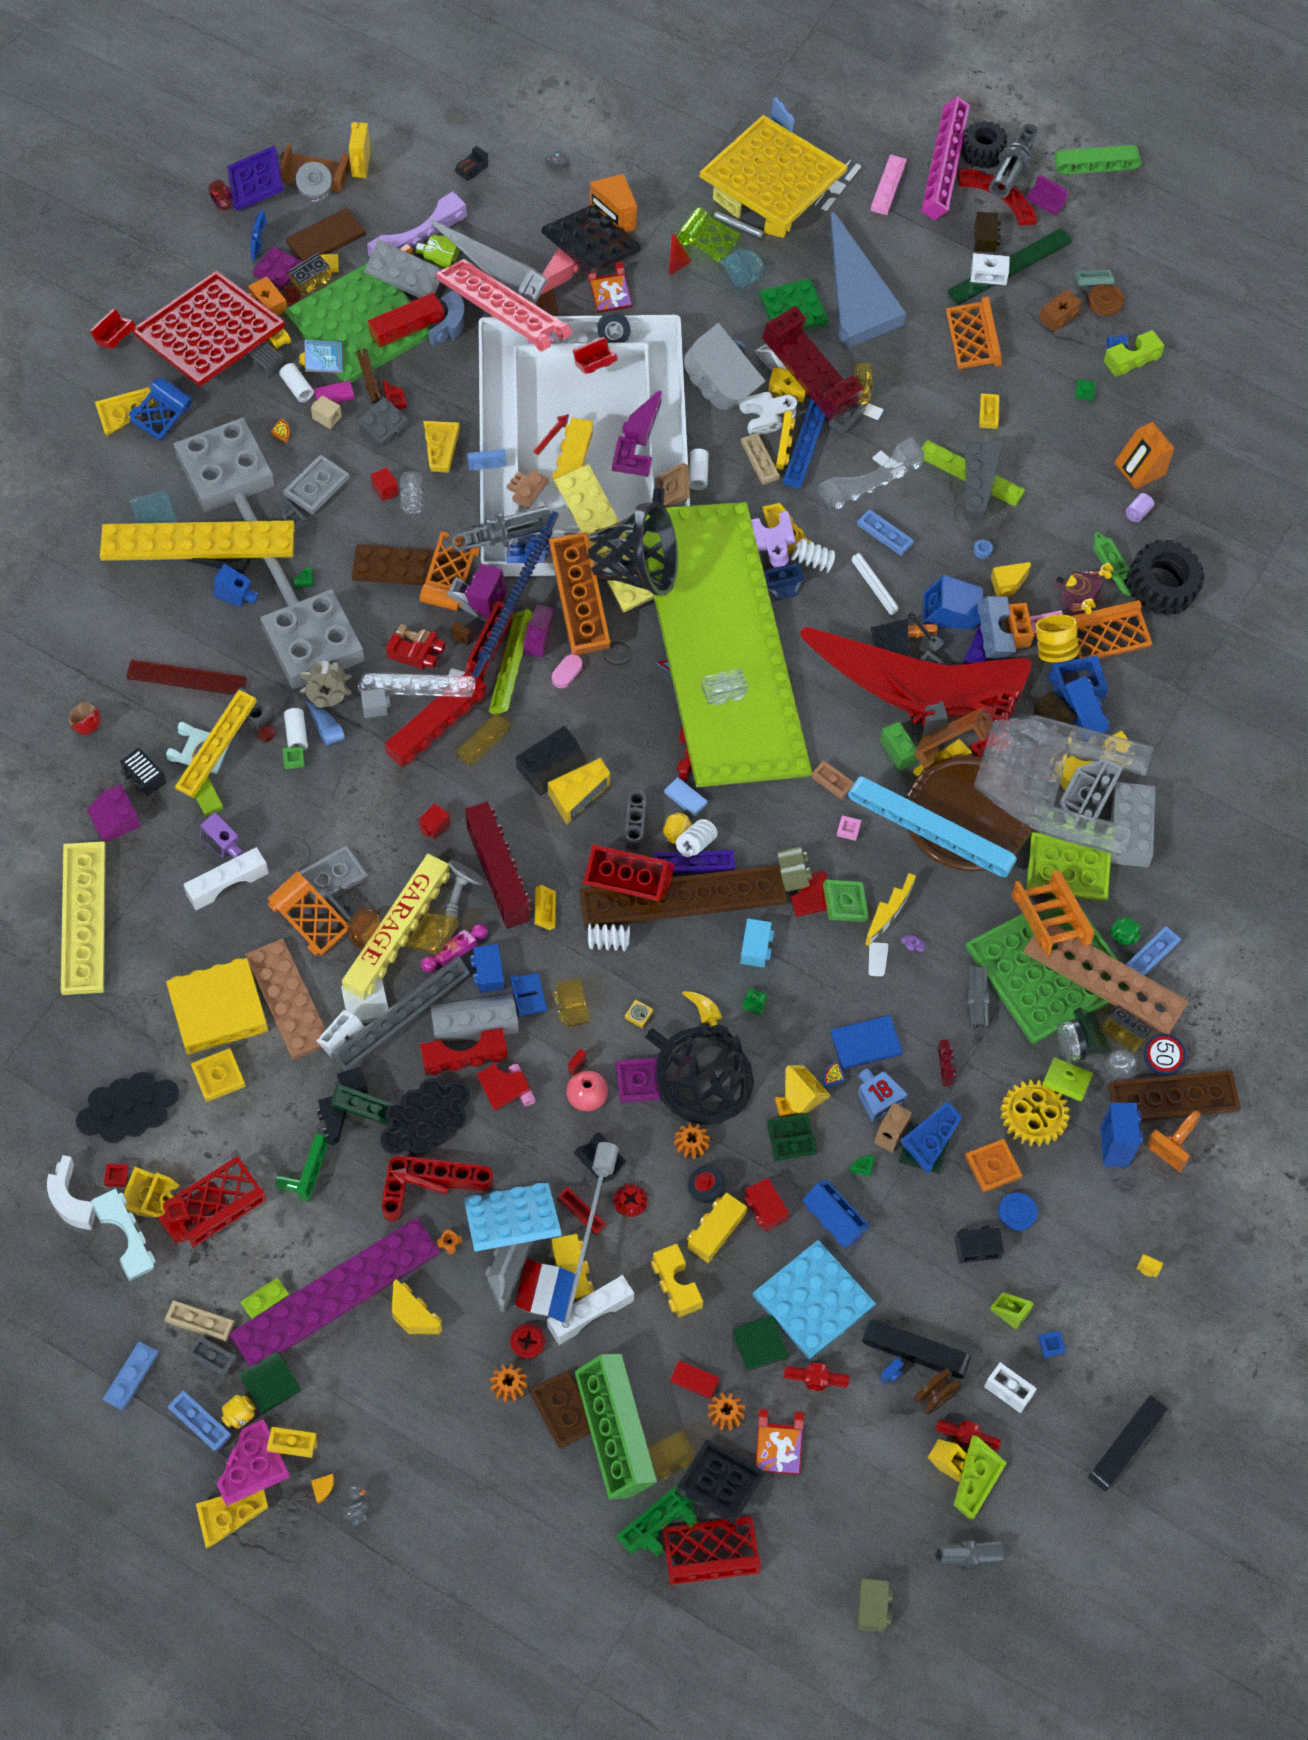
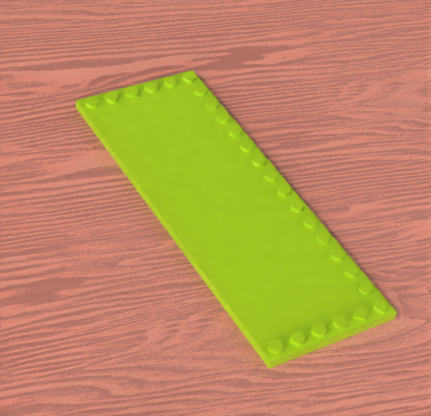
[643,502,812,787]

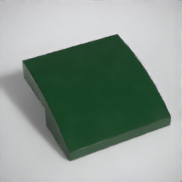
[766,1113,817,1161]
[238,1351,301,1414]

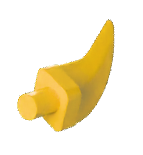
[682,991,722,1027]

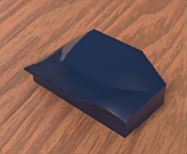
[763,563,804,600]

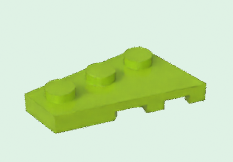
[954,1436,1007,1519]

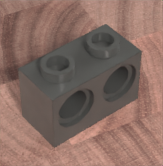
[226,687,274,733]

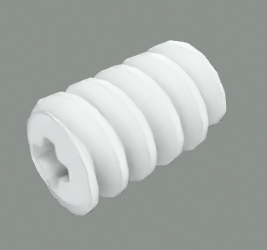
[792,539,835,573]
[676,819,717,857]
[588,923,630,951]

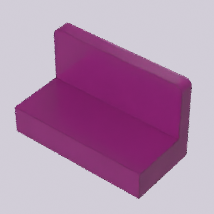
[1026,175,1068,216]

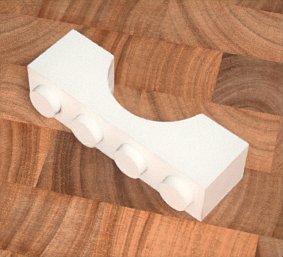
[183,847,269,910]
[547,1275,634,1345]

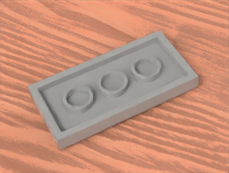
[364,239,443,298]

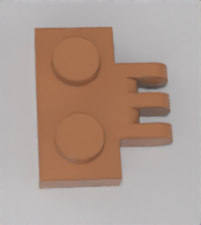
[506,470,549,509]

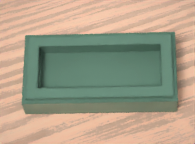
[1075,270,1114,286]

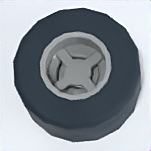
[597,311,630,343]

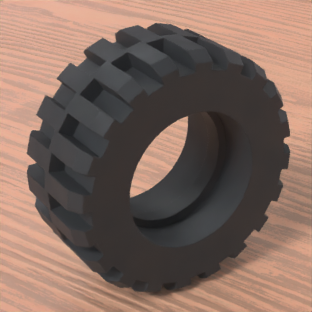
[1126,540,1205,616]

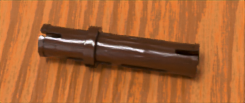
[356,348,382,404]

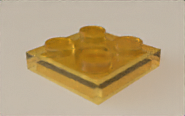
[406,912,460,955]

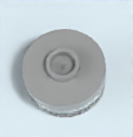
[296,162,332,201]

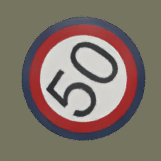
[1144,1034,1186,1075]

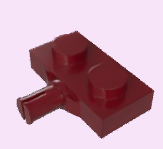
[937,1039,956,1087]

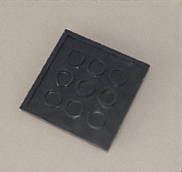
[541,205,642,274]

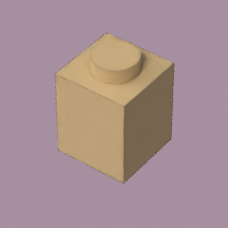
[311,396,342,429]

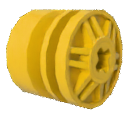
[1036,615,1079,663]

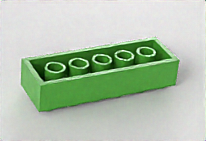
[575,1354,657,1500]

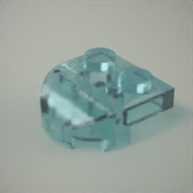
[720,249,764,290]

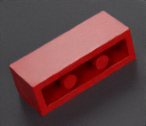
[159,1181,229,1245]

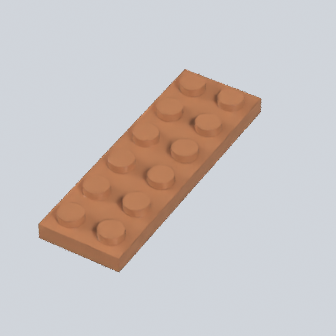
[245,938,326,1061]

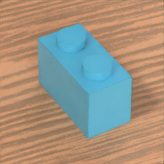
[740,919,775,968]

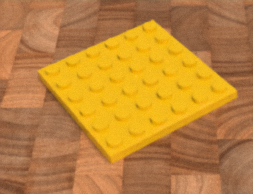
[699,115,848,230]

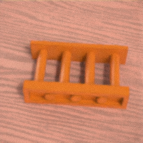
[1012,870,1094,956]

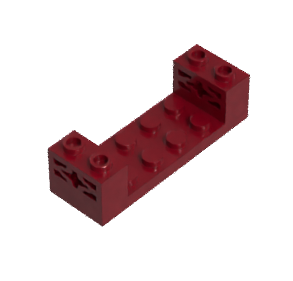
[762,305,864,420]

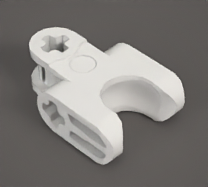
[738,392,797,435]

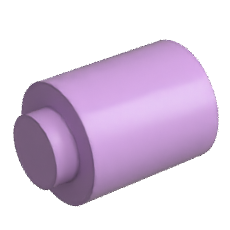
[1126,493,1154,522]

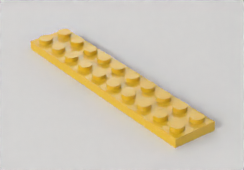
[100,521,295,561]

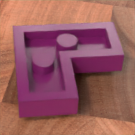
[611,436,652,477]

